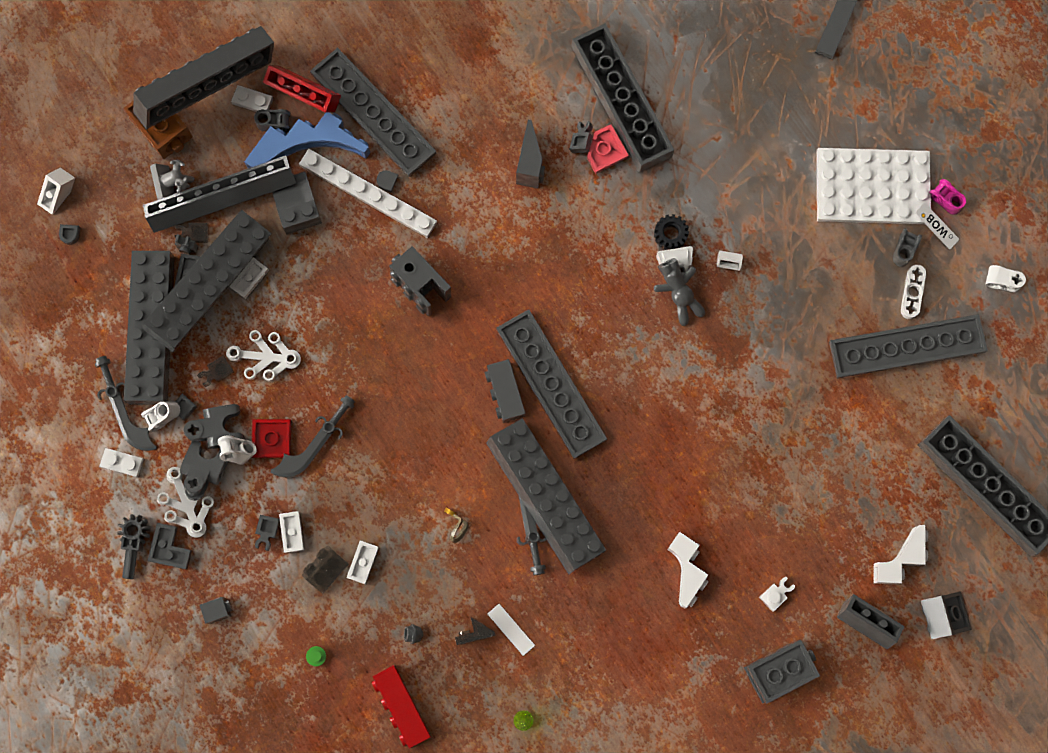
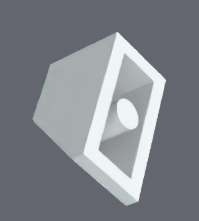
[37,168,75,214]

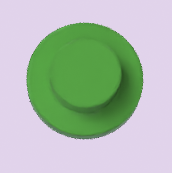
[306,646,326,666]

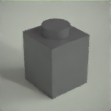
[200,597,233,624]

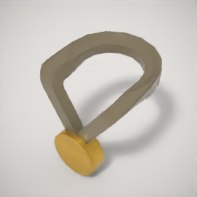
[444,507,469,543]

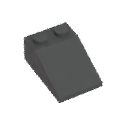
[516,120,545,189]
[272,171,322,235]

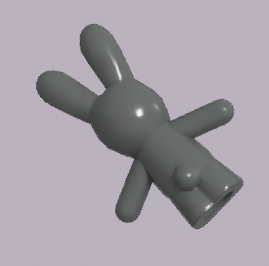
[653,258,705,326]

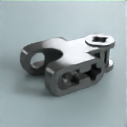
[184,404,245,449]
[180,440,229,501]

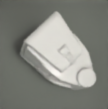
[656,246,693,275]

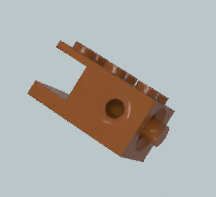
[123,101,193,160]

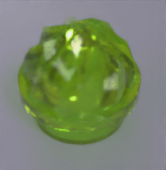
[513,710,533,731]

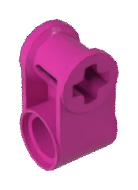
[929,179,966,215]

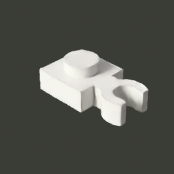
[759,577,795,612]

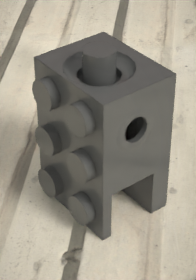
[389,246,451,317]
[743,639,820,704]

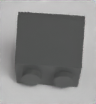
[921,591,972,639]

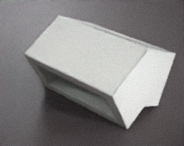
[716,251,743,271]

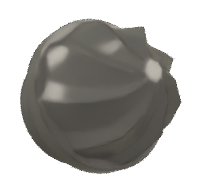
[404,624,423,644]

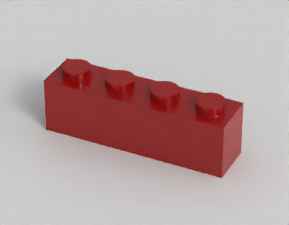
[263,65,341,113]
[371,665,431,749]

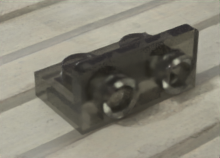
[302,546,349,594]

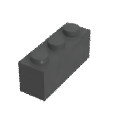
[484,359,525,423]
[837,594,905,649]

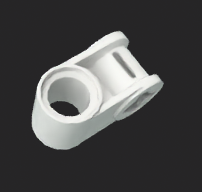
[986,265,1026,293]
[141,401,180,432]
[218,435,257,465]

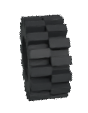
[654,214,689,250]

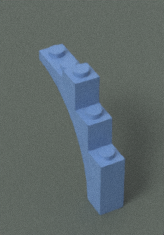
[244,112,370,168]

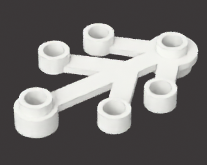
[226,330,301,382]
[157,467,214,538]

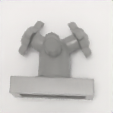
[150,159,194,200]

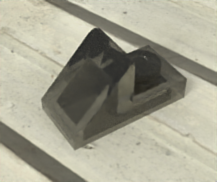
[455,617,495,646]

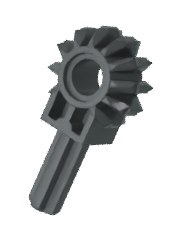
[117,514,151,580]

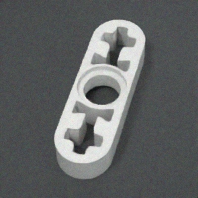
[901,265,926,319]

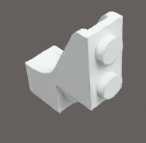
[874,525,928,585]
[667,532,708,609]

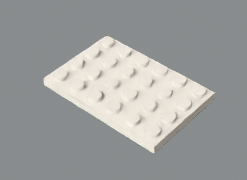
[817,148,931,225]

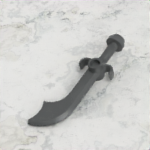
[95,356,157,451]
[270,395,355,477]
[516,495,546,576]

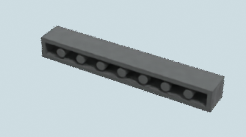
[143,156,296,233]

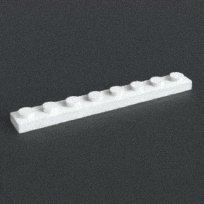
[299,149,437,238]

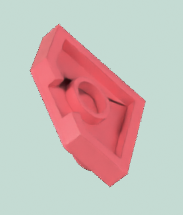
[587,124,629,174]

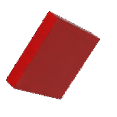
[251,419,292,458]

